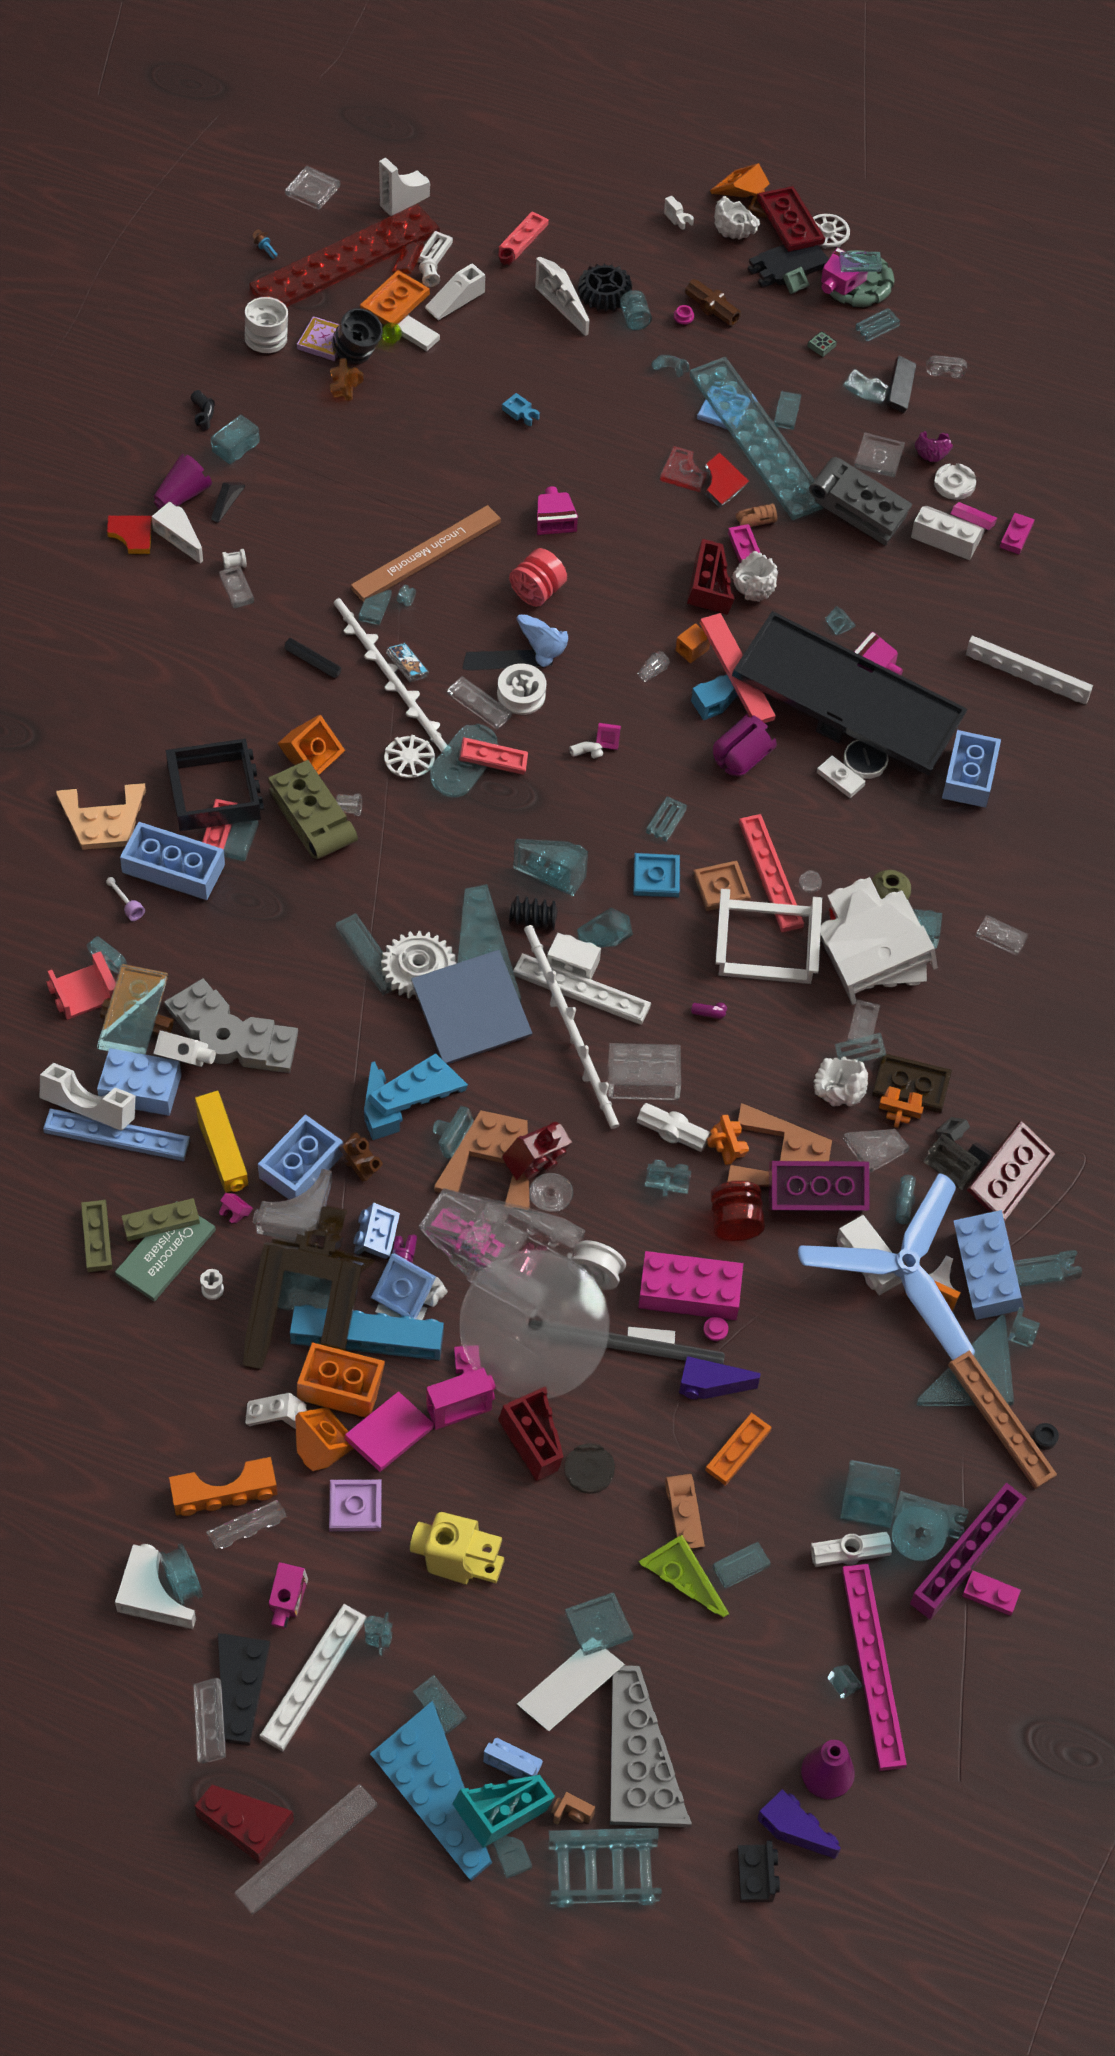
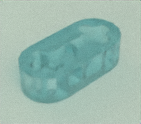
[87,936,127,973]

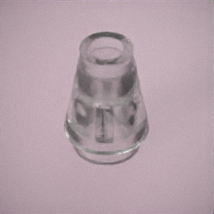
[638,651,670,682]

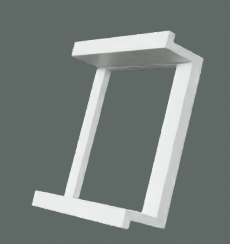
[716,889,822,984]

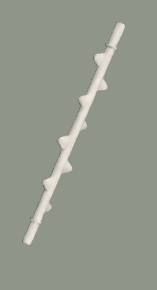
[334,598,452,757]
[524,925,619,1129]

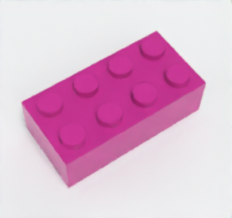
[638,1251,743,1320]

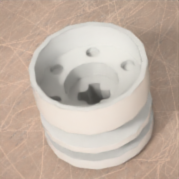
[245,297,288,353]

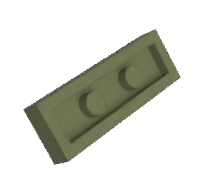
[122,1198,200,1241]
[81,1200,113,1272]

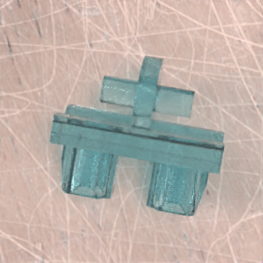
[645,1160,691,1197]

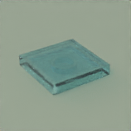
[565,1592,633,1656]

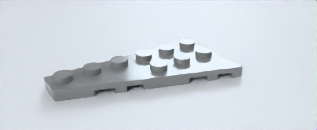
[610,1665,692,1827]

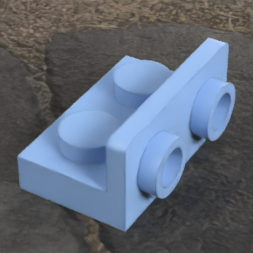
[353,1203,400,1259]
[483,1738,543,1779]

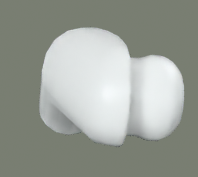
[569,741,603,758]

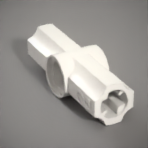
[637,1103,711,1152]
[810,1532,892,1567]

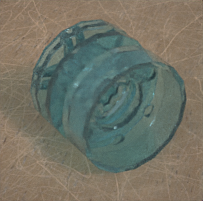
[892,1501,949,1561]

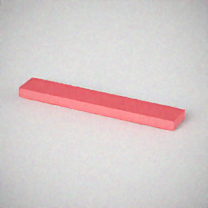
[700,613,776,723]
[739,814,804,932]

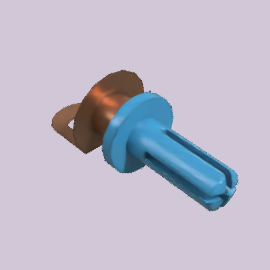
[253,229,278,259]

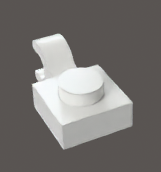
[664,196,694,229]

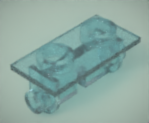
[364,1612,393,1656]

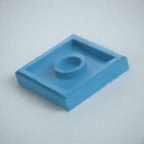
[633,853,680,897]

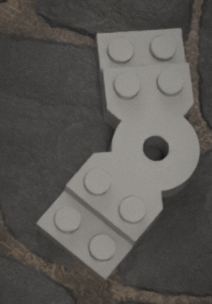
[164,978,298,1073]

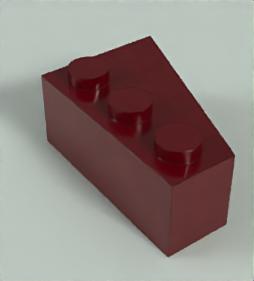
[687,539,734,615]

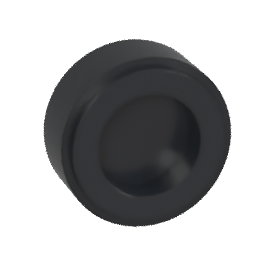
[1032,1423,1059,1450]

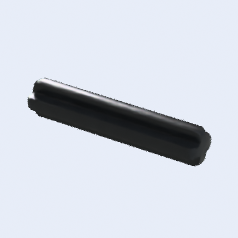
[284,638,341,678]

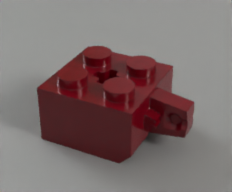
[502,1122,572,1181]

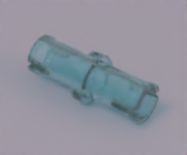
[895,1175,916,1224]

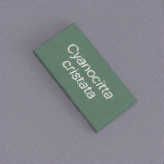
[115,1201,216,1302]

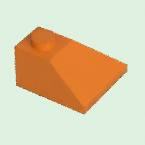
[710,163,770,197]
[277,715,345,775]
[295,1407,354,1471]

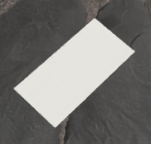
[517,1638,625,1731]

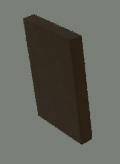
[872,1053,952,1113]

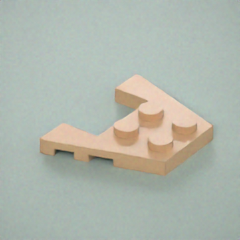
[56,783,146,850]

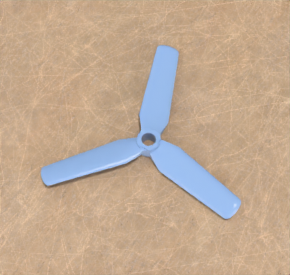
[798,1174,975,1360]

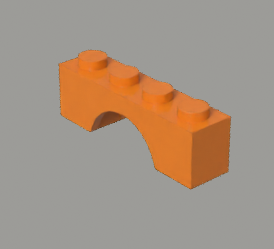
[169,1457,277,1516]

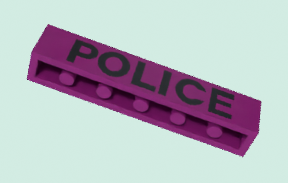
[910,1483,1027,1620]

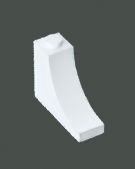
[379,158,430,217]
[115,1544,196,1629]

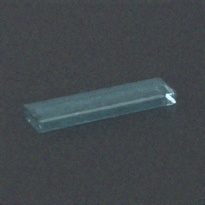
[336,913,392,995]

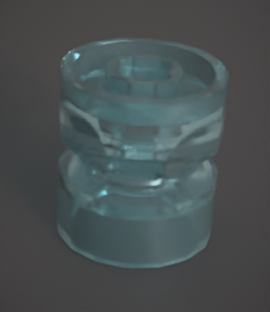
[620,290,652,330]

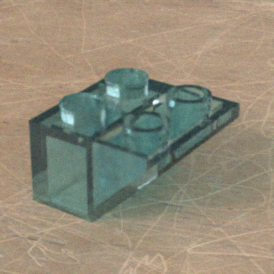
[840,1460,900,1528]

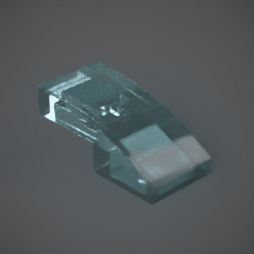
[843,369,890,404]

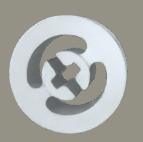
[497,664,546,715]
[567,1240,626,1290]

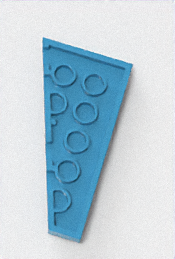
[370,1701,492,1881]

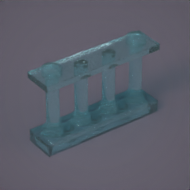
[548,1828,662,1907]

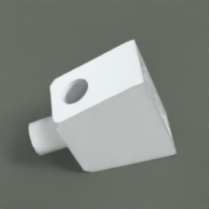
[153,1031,216,1067]

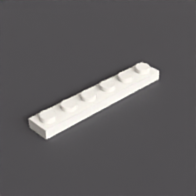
[966,636,1093,705]

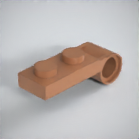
[665,1474,705,1550]

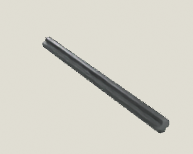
[528,1319,725,1364]

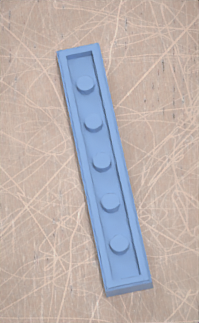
[43,1108,191,1161]

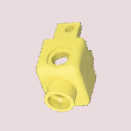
[410,1512,504,1584]

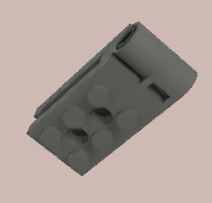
[809,457,912,546]

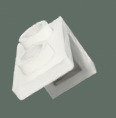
[245,1393,307,1429]

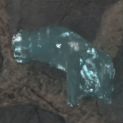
[652,355,689,377]

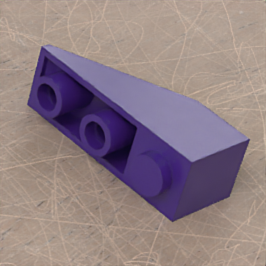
[757,1789,841,1859]

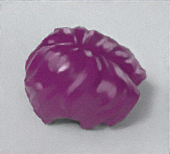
[915,431,953,462]

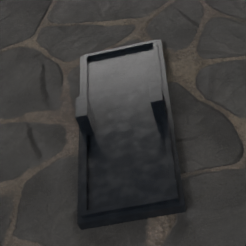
[732,611,968,776]

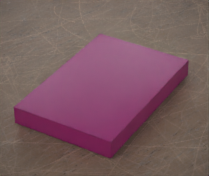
[344,1391,434,1472]

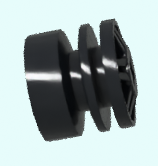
[331,308,383,364]

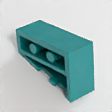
[452,1775,555,1848]

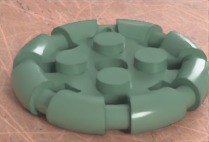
[830,250,894,307]

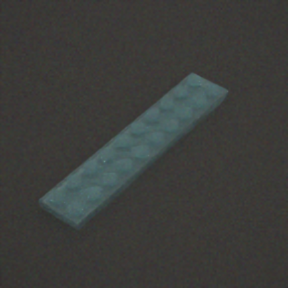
[689,356,824,520]

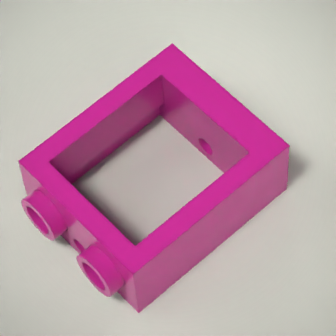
[426,1367,496,1430]

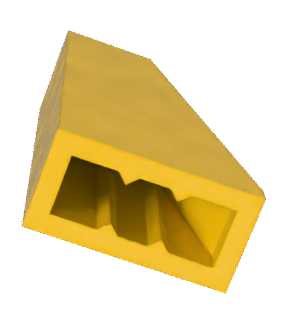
[195,1091,248,1193]

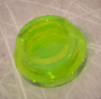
[382,322,402,344]

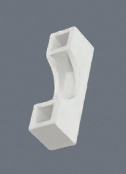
[40,1063,136,1131]

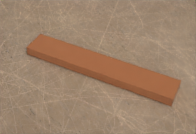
[948,1350,1057,1490]

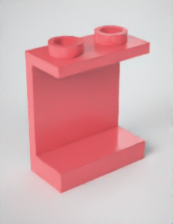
[46,951,117,1020]

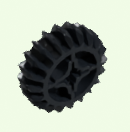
[578,262,633,312]

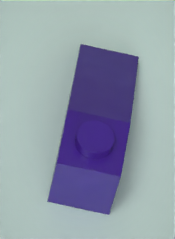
[679,1356,761,1399]

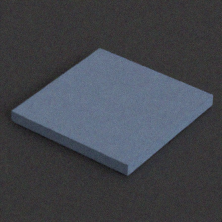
[411,950,532,1064]

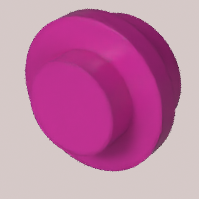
[674,305,694,324]
[703,1317,729,1341]

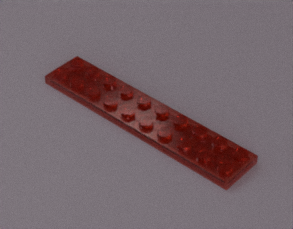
[249,203,440,307]

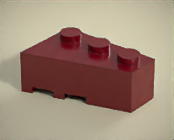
[498,1386,564,1481]
[195,1785,294,1864]

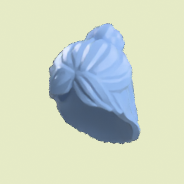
[516,614,568,667]

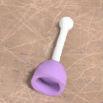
[106,877,145,921]

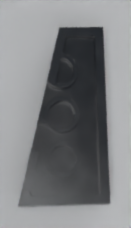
[218,1633,270,1746]

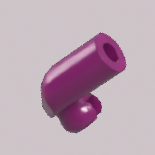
[691,1002,727,1019]

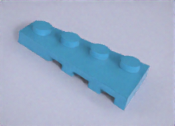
[368,1053,468,1116]

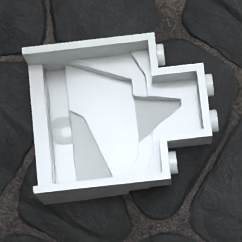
[820,877,938,1005]

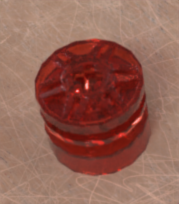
[710,1181,765,1241]

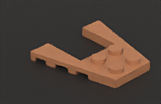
[726,1103,832,1191]
[434,1110,530,1212]

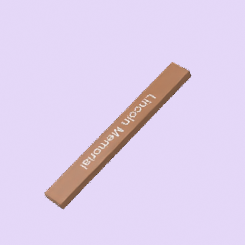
[351,505,501,603]

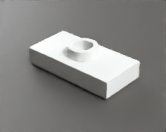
[817,756,866,798]

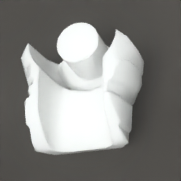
[424,1277,448,1307]

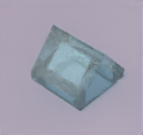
[825,606,855,635]
[828,1665,862,1699]

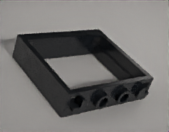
[165,738,264,832]

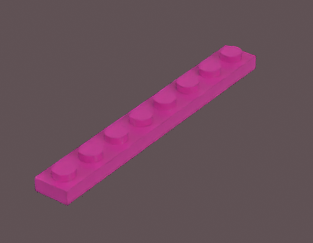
[842,1564,907,1771]

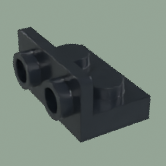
[737,1841,780,1903]

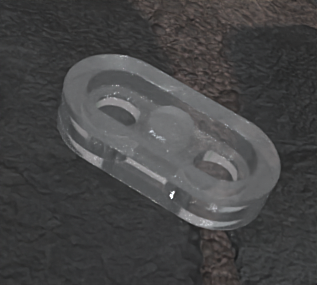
[926,356,967,378]

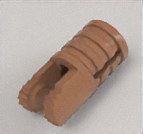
[736,503,777,527]

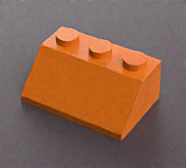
[297,1342,385,1418]

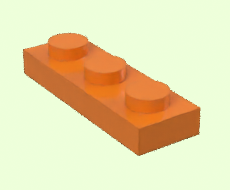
[705,1412,772,1486]

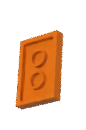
[360,270,430,329]

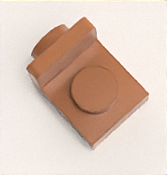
[551,1792,595,1825]

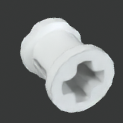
[419,259,440,287]
[222,549,247,571]
[200,1269,224,1300]

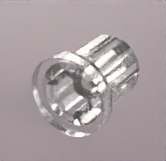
[336,793,362,816]

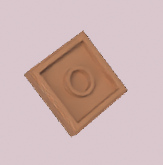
[693,861,751,911]

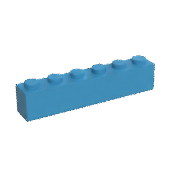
[290,1305,444,1360]

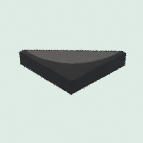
[211,482,245,522]

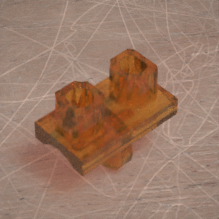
[330,358,364,401]

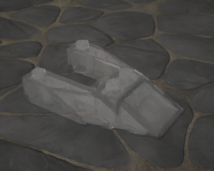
[419,1188,586,1319]

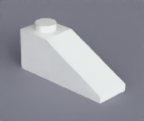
[152,502,203,563]

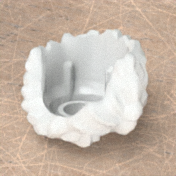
[714,196,760,240]
[732,551,778,602]
[813,1057,868,1107]

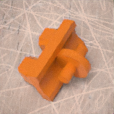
[879,1086,924,1128]
[707,1115,749,1165]

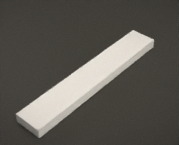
[513,953,651,1025]
[260,1604,366,1752]

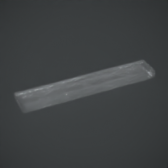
[235,1784,378,1915]

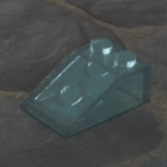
[513,839,588,896]

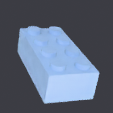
[120,822,225,900]
[954,1210,1025,1320]

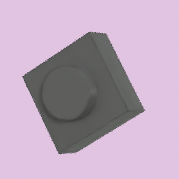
[935,1117,970,1141]

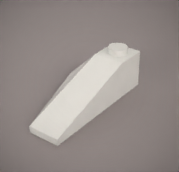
[535,257,589,336]

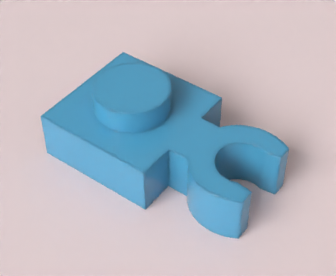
[502,393,540,426]

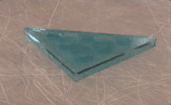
[917,1315,1014,1406]

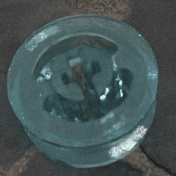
[159,1543,203,1606]

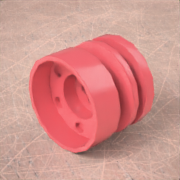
[509,548,567,607]

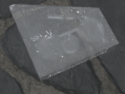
[843,1129,909,1173]

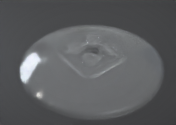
[459,1250,610,1399]

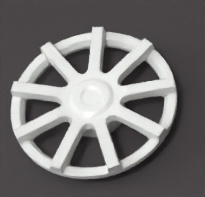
[813,214,850,249]
[384,735,435,778]

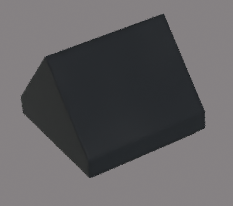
[963,1143,994,1171]

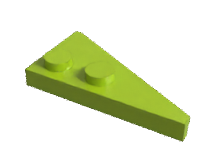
[639,1535,729,1618]

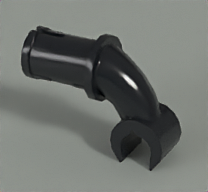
[190,390,215,431]

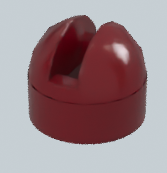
[498,248,515,265]

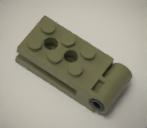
[268,760,358,860]

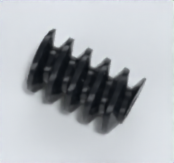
[509,895,558,930]

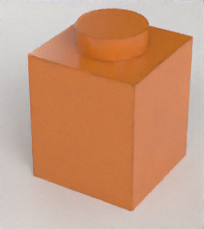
[675,623,710,663]

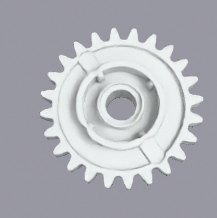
[381,931,456,1000]

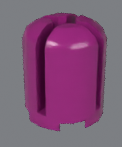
[712,714,777,777]

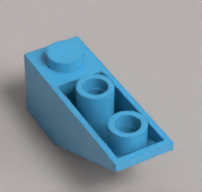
[691,675,738,720]
[364,1061,403,1140]

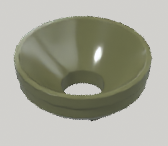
[872,869,911,900]

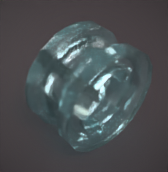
[397,585,416,607]

